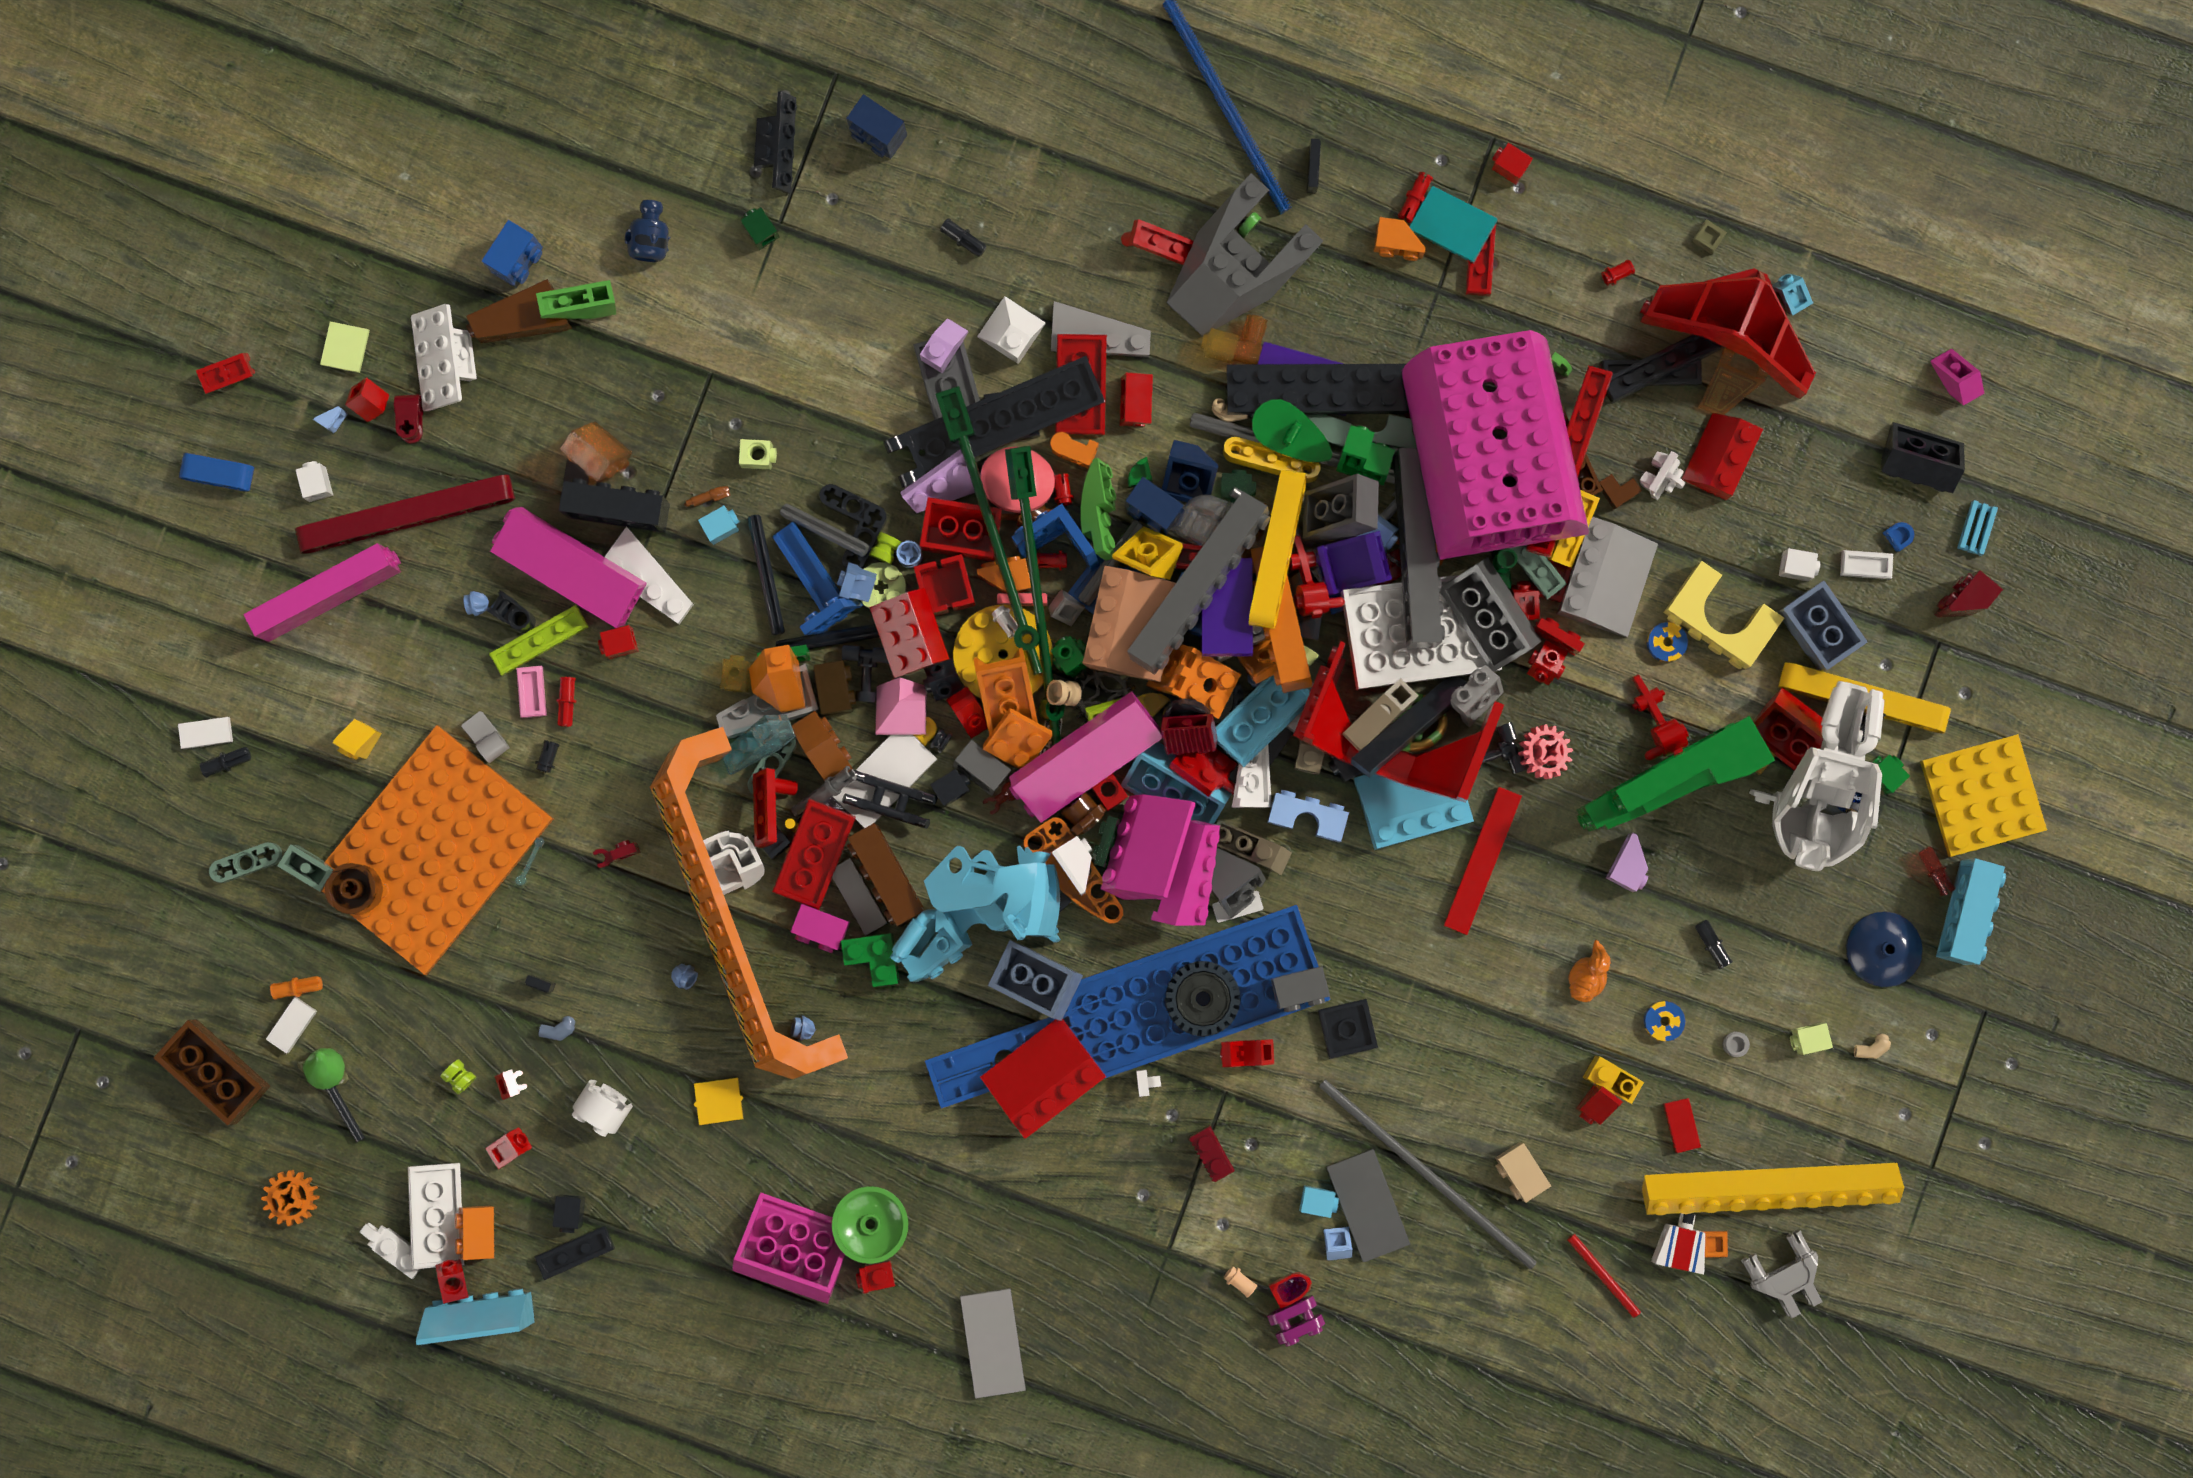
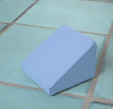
[313,406,348,433]
[1324,1227,1352,1260]

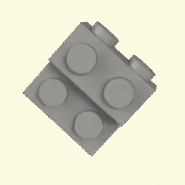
[1450,665,1504,728]

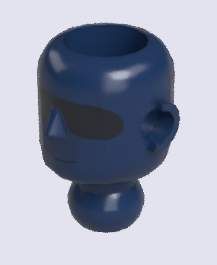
[624,200,671,262]

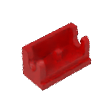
[196,353,255,394]
[1119,372,1153,427]

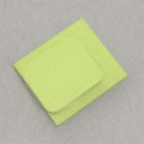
[320,322,370,373]

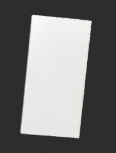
[833,735,937,828]
[408,1163,464,1270]

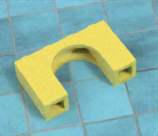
[1663,561,1784,669]

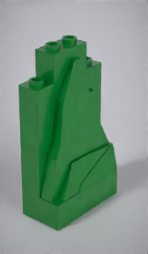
[1576,716,1775,831]

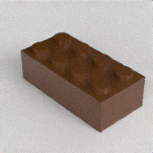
[847,823,925,927]
[154,1019,271,1126]

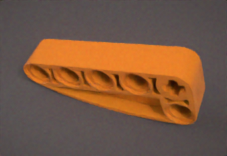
[1024,818,1123,924]

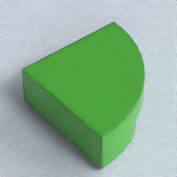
[1551,352,1572,378]

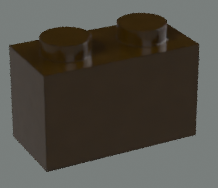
[813,660,856,716]

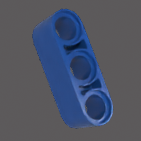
[179,453,255,492]

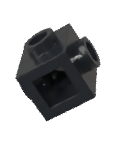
[923,659,963,701]

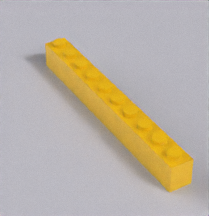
[1642,1163,1904,1215]

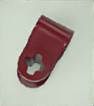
[394,394,423,444]

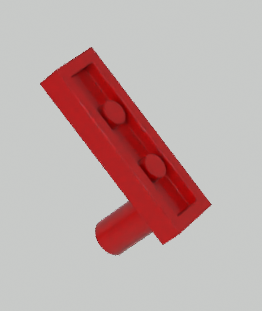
[1121,219,1194,265]
[753,768,798,848]

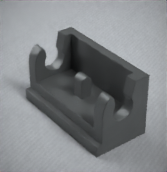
[953,740,1011,796]

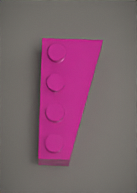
[1151,820,1220,926]

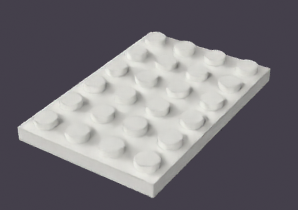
[1341,575,1502,690]

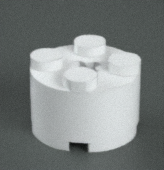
[572,1080,632,1137]

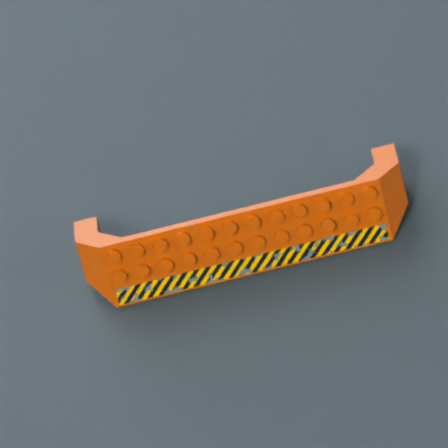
[650,727,848,1079]

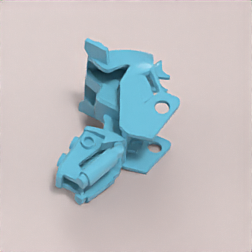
[890,846,1061,982]

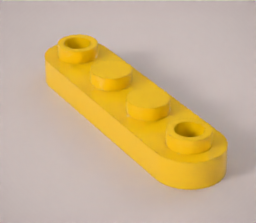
[1223,437,1320,483]

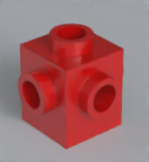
[1527,640,1568,686]

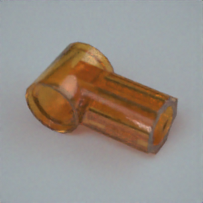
[1233,314,1268,364]

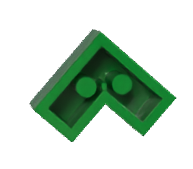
[1336,425,1395,485]
[841,933,900,987]

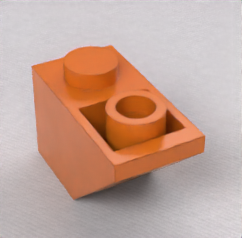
[1374,217,1425,261]
[977,556,1031,593]

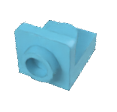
[1772,274,1813,316]

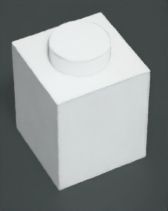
[296,461,333,502]
[1779,548,1820,581]

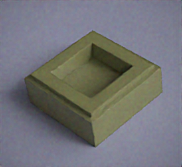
[1692,219,1727,254]

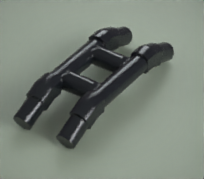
[842,769,938,829]

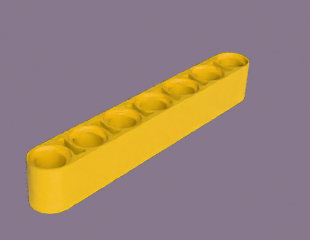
[1249,469,1307,629]
[1778,662,1951,734]

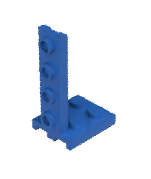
[773,522,863,635]

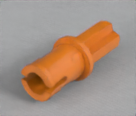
[270,976,323,1000]

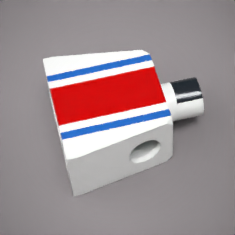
[1651,1213,1705,1275]

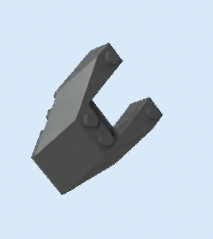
[1167,173,1323,337]

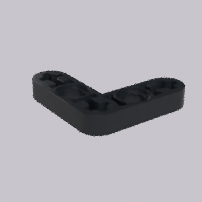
[819,484,887,569]

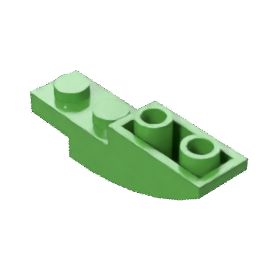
[1081,458,1116,561]

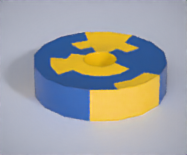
[1646,622,1688,663]
[1644,1001,1686,1041]

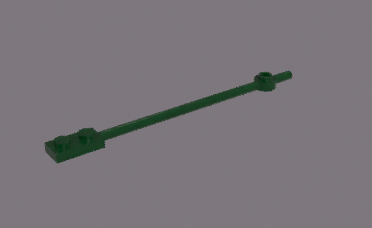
[935,386,1043,676]
[1005,446,1065,746]

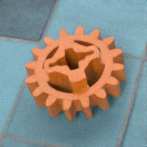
[261,1170,319,1226]

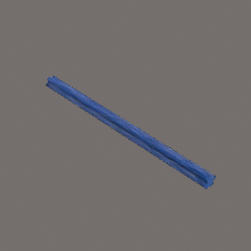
[1162,0,1292,215]

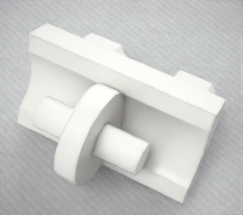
[1640,451,1685,500]

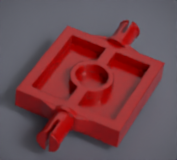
[1169,748,1237,797]

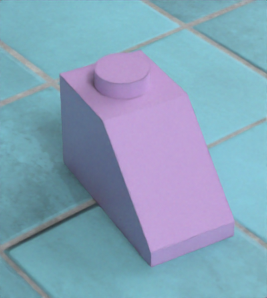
[920,318,968,373]
[1606,833,1648,892]

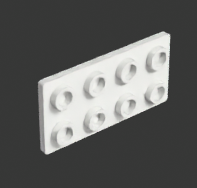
[411,304,477,411]

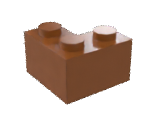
[790,711,853,781]

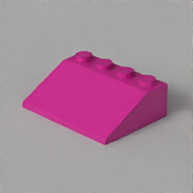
[1101,794,1196,900]
[732,1192,845,1304]

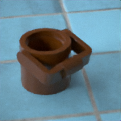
[1060,792,1107,837]

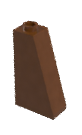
[466,279,572,343]

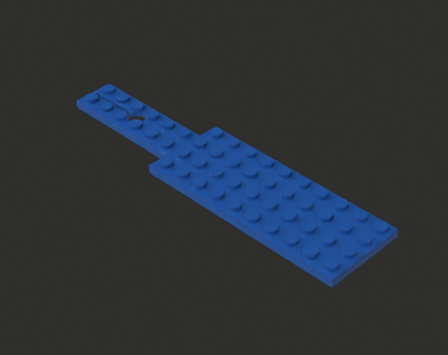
[925,905,1330,1108]

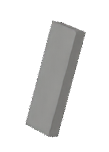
[832,858,888,936]

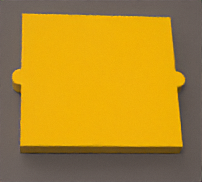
[694,1078,743,1125]

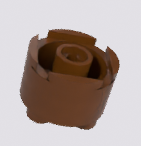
[325,863,383,915]

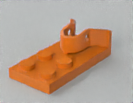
[973,648,1038,735]

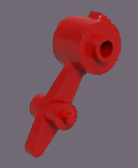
[1289,536,1345,619]
[1632,674,1689,761]

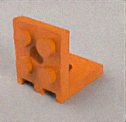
[1146,644,1241,719]

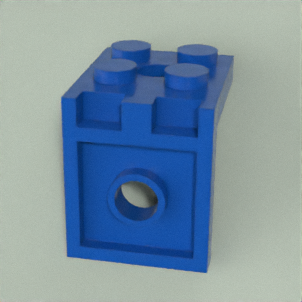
[1012,504,1100,571]

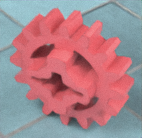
[1518,724,1573,779]

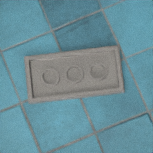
[960,1288,1026,1398]

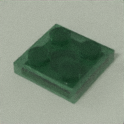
[1092,816,1121,869]

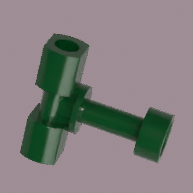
[1492,548,1518,590]

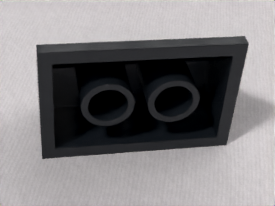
[1881,422,1965,494]

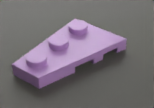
[901,449,981,513]

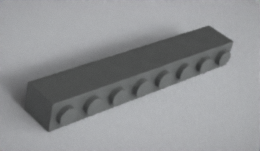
[1393,448,1445,648]
[1127,491,1270,675]

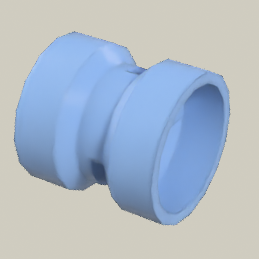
[896,541,923,568]

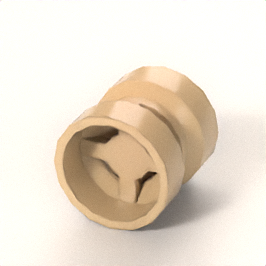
[1046,680,1082,706]

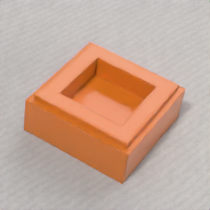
[1702,1231,1728,1257]

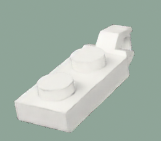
[360,1223,420,1279]

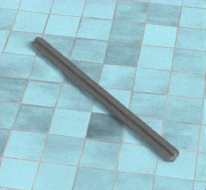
[1190,413,1395,484]

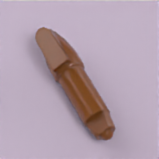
[684,486,731,507]

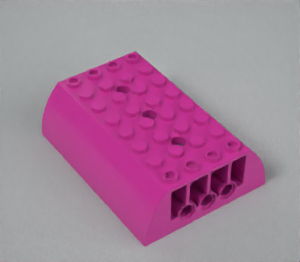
[1402,330,1589,560]

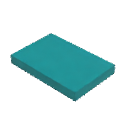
[1409,186,1498,264]

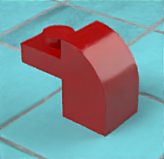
[1220,1039,1274,1067]

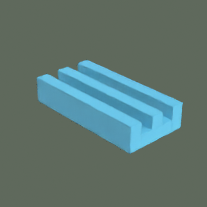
[1957,500,1998,556]

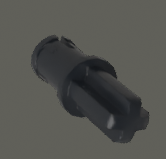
[940,218,987,257]
[200,747,252,778]
[1695,920,1733,969]

